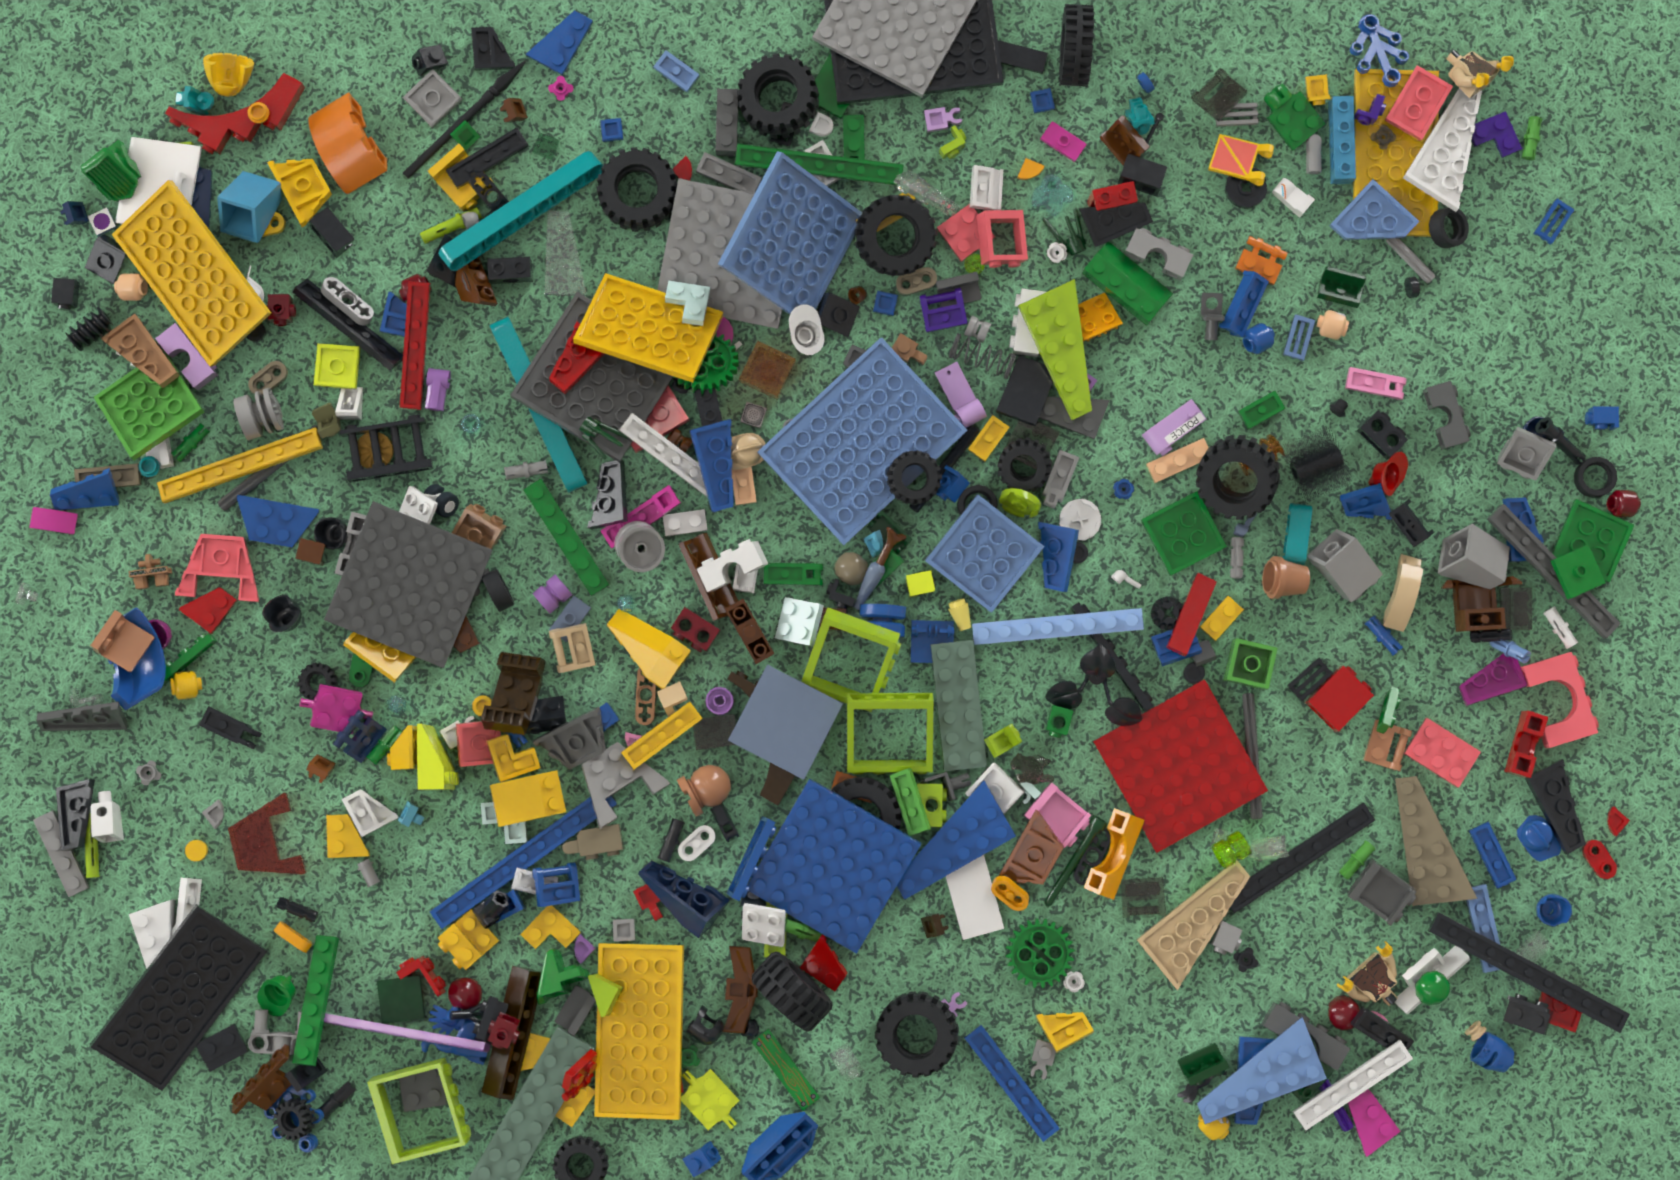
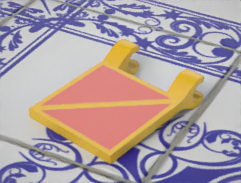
[1208,134,1274,186]

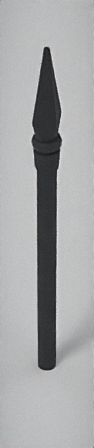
[403,61,526,179]

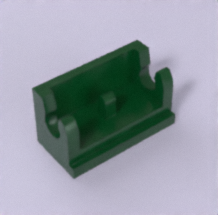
[867,510,912,554]

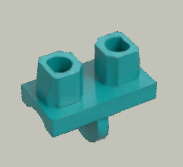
[176,86,214,116]
[1125,97,1155,135]

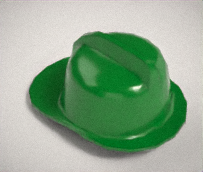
[257,975,296,1017]

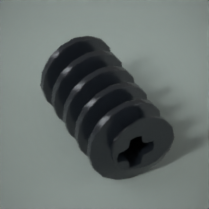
[65,306,114,351]

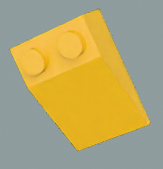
[490,770,566,827]

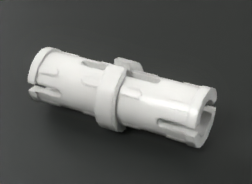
[1543,606,1578,649]

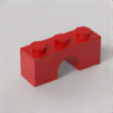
[1504,710,1548,778]

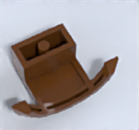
[1441,576,1522,632]

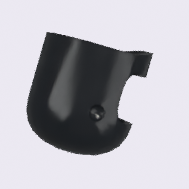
[685,1005,724,1046]

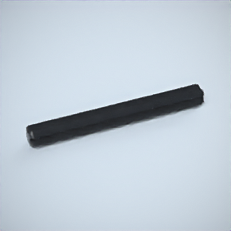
[909,425,979,513]

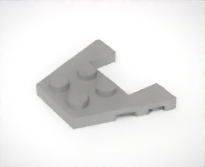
[581,742,670,829]

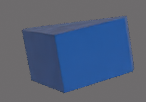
[496,890,526,923]

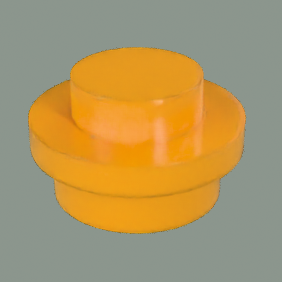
[248,102,269,124]

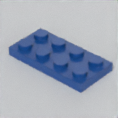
[727,816,776,901]

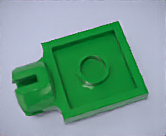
[1264,84,1325,151]

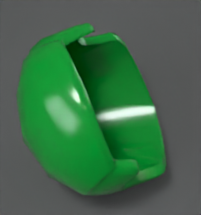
[1415,971,1450,1006]

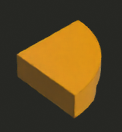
[1017,158,1045,180]

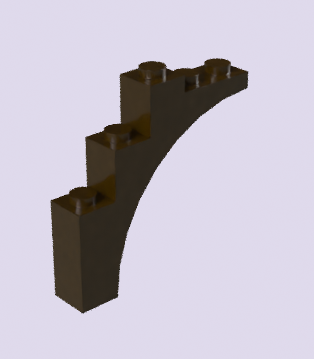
[727,670,795,805]

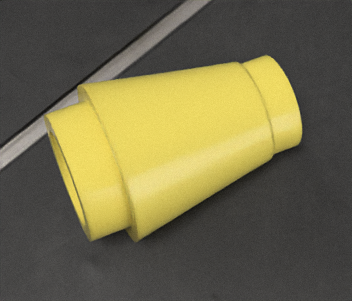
[948,598,971,631]

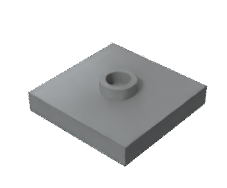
[403,69,462,129]

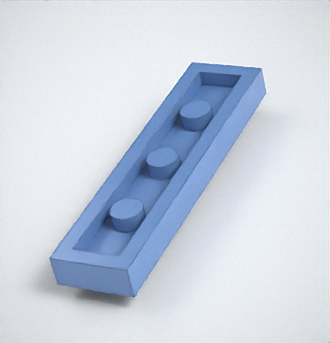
[1466,884,1500,973]

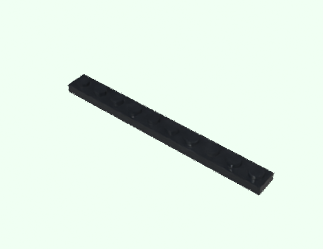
[1428,912,1630,1033]

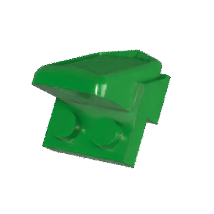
[80,140,141,201]
[537,949,589,1005]

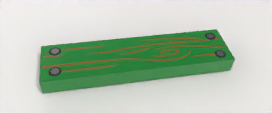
[751,1028,820,1111]

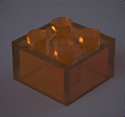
[739,341,796,400]

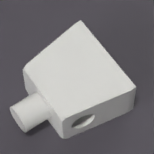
[91,791,124,843]

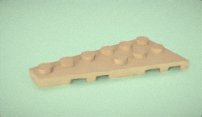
[1136,860,1250,991]

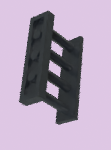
[340,415,434,483]

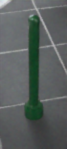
[1044,815,1108,906]

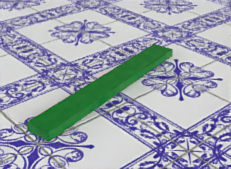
[735,144,904,186]

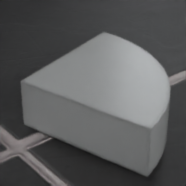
[202,799,224,829]

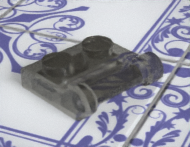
[1191,68,1247,122]
[1120,877,1166,918]

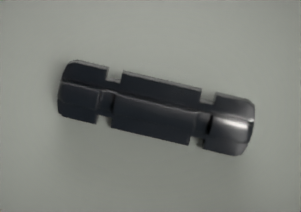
[1470,629,1513,643]
[276,897,318,922]

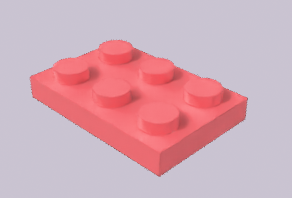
[1385,65,1453,141]
[1404,718,1481,788]

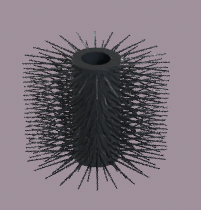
[1282,426,1352,501]

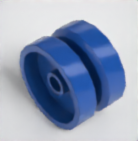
[860,604,906,638]

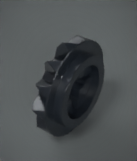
[1151,596,1183,630]

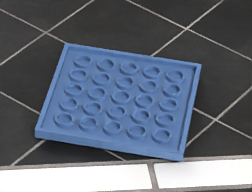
[718,151,862,314]

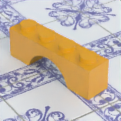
[1084,808,1144,900]

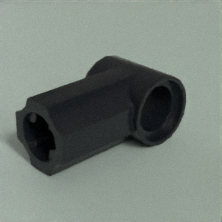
[473,890,509,929]

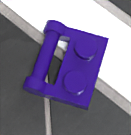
[920,287,968,333]

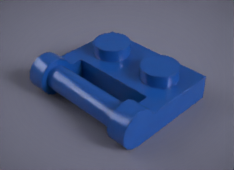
[532,862,580,907]

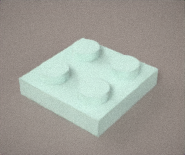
[775,597,824,647]

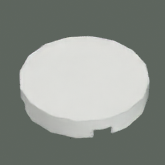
[1059,499,1101,541]

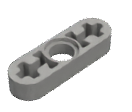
[321,277,374,325]

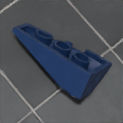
[638,860,730,938]

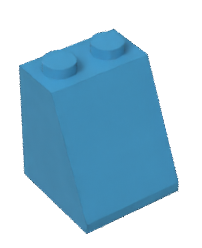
[217,171,282,243]

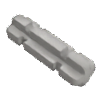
[1230,537,1244,579]

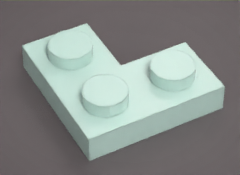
[665,281,710,326]
[481,802,528,844]

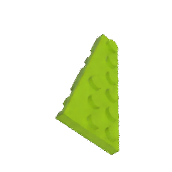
[1018,279,1092,420]

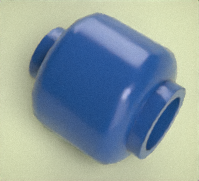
[1242,323,1275,354]

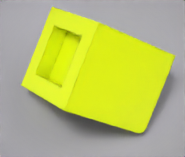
[906,570,935,598]

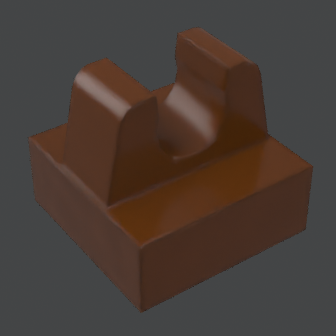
[500,98,528,123]

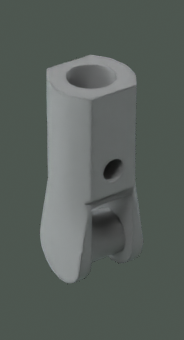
[1306,134,1322,174]

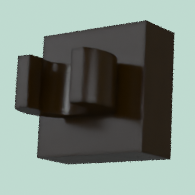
[921,913,949,938]

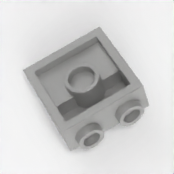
[1497,426,1556,481]

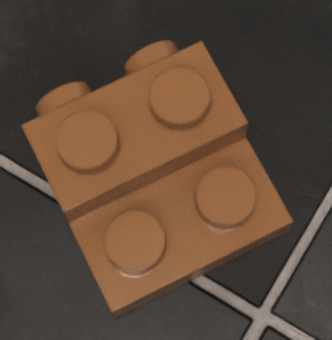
[452,504,507,549]

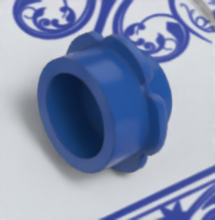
[1113,479,1134,500]

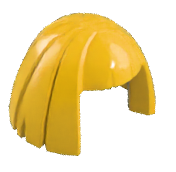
[203,53,254,97]

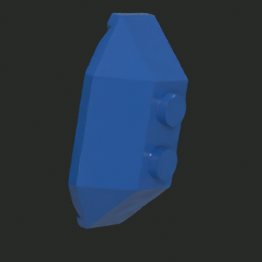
[741,1112,818,1180]

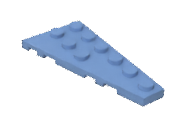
[1197,1017,1327,1124]

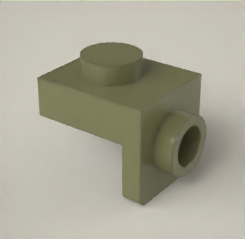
[312,403,341,439]

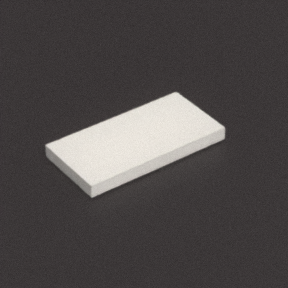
[945,855,1004,940]

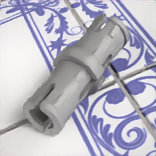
[504,460,548,480]

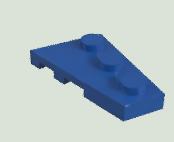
[50,468,119,510]

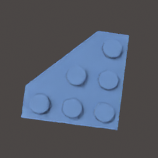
[1329,179,1419,240]

